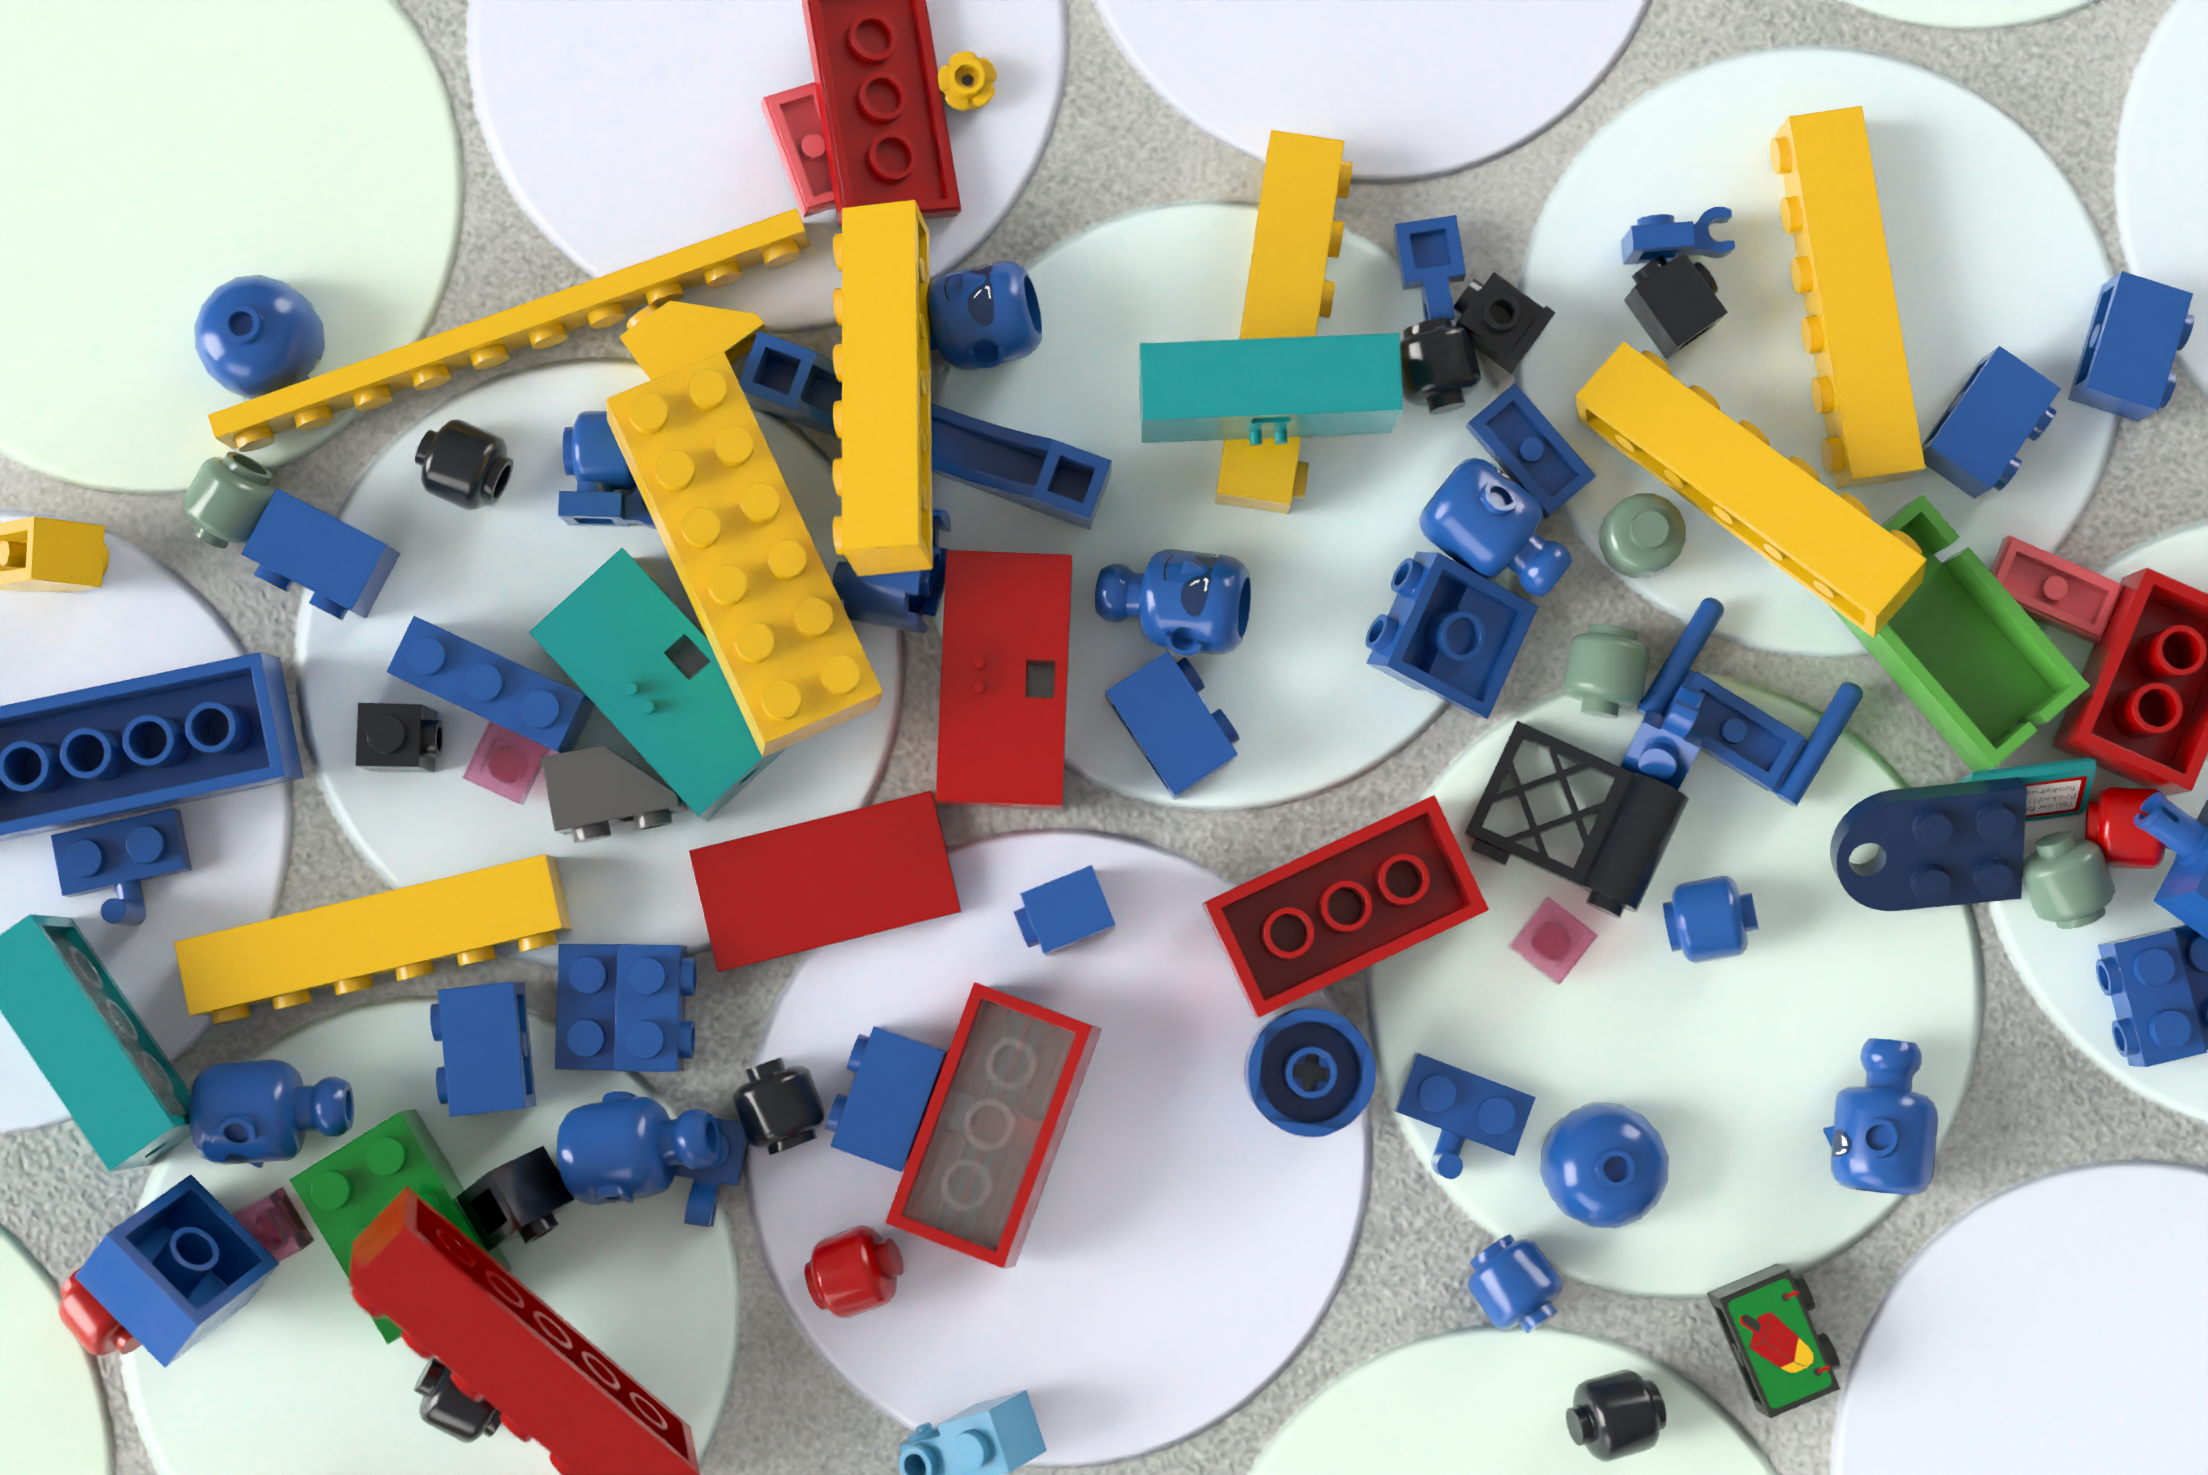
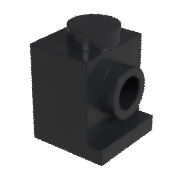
[1454,272,1556,374]

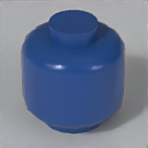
[562,411,637,490]
[1663,876,1759,963]
[1468,1234,1563,1334]

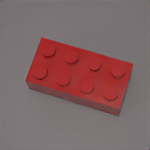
[1202,795,1489,1018]

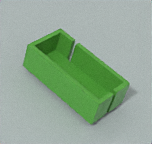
[1828,494,2090,772]

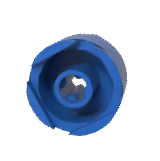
[832,508,951,634]
[1244,1008,1376,1137]

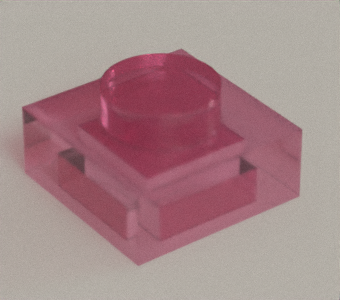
[462,721,550,805]
[1507,896,1598,985]
[231,1187,314,1262]

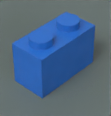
[2068,271,2194,422]
[1921,346,2061,499]
[241,488,401,621]
[1105,650,1240,800]
[1013,865,1116,955]
[430,981,537,1117]
[825,1026,948,1172]

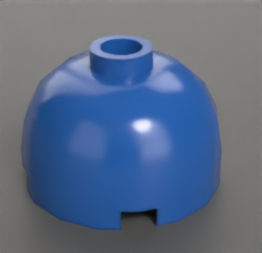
[194,275,325,400]
[1540,1102,1669,1229]

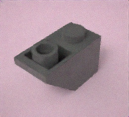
[540,745,687,843]

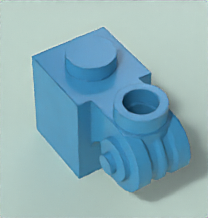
[899,1390,1047,1475]

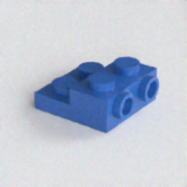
[1365,551,1538,719]
[2096,924,2208,1067]
[555,943,697,1072]

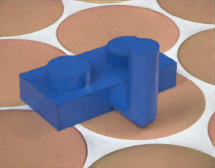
[51,808,192,926]
[1394,1052,1536,1179]

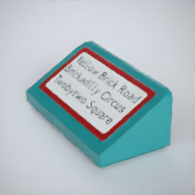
[1958,757,2097,822]

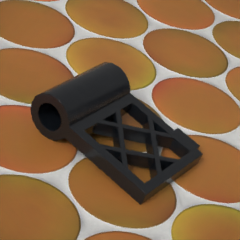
[1465,721,1689,918]

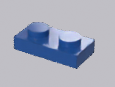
[1465,383,1596,519]

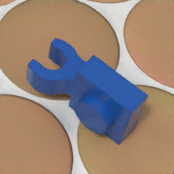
[1621,207,1735,265]
[1393,215,1466,321]
[558,481,657,529]
[1620,683,1705,790]
[676,1118,748,1227]

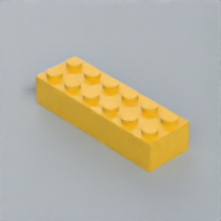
[606,351,883,758]

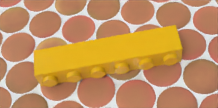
[1770,106,1925,490]
[1215,130,1353,514]
[833,200,933,576]
[1575,342,1926,638]
[174,854,572,1025]

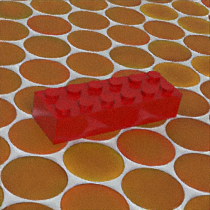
[349,1185,700,1475]

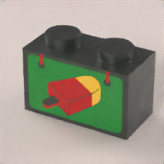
[1707,1264,1841,1418]

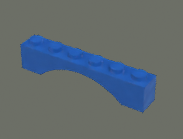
[739,331,1112,530]

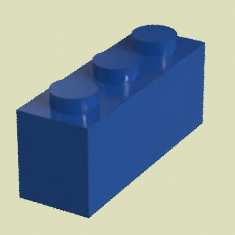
[386,616,595,753]

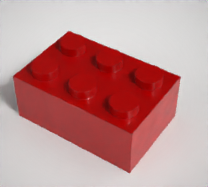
[2052,567,2208,796]

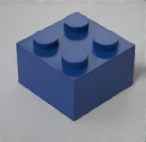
[75,1174,280,1368]

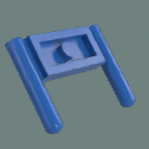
[1636,597,1863,807]

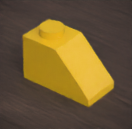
[619,300,769,380]
[0,516,109,592]

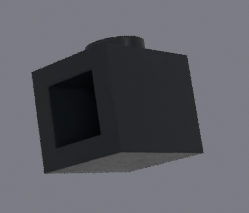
[1624,252,1728,360]
[355,703,443,773]
[456,1146,575,1252]

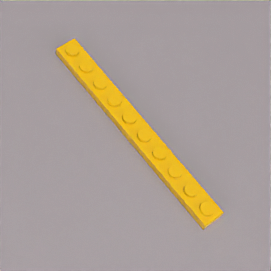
[207,208,811,452]

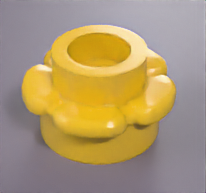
[937,51,997,111]

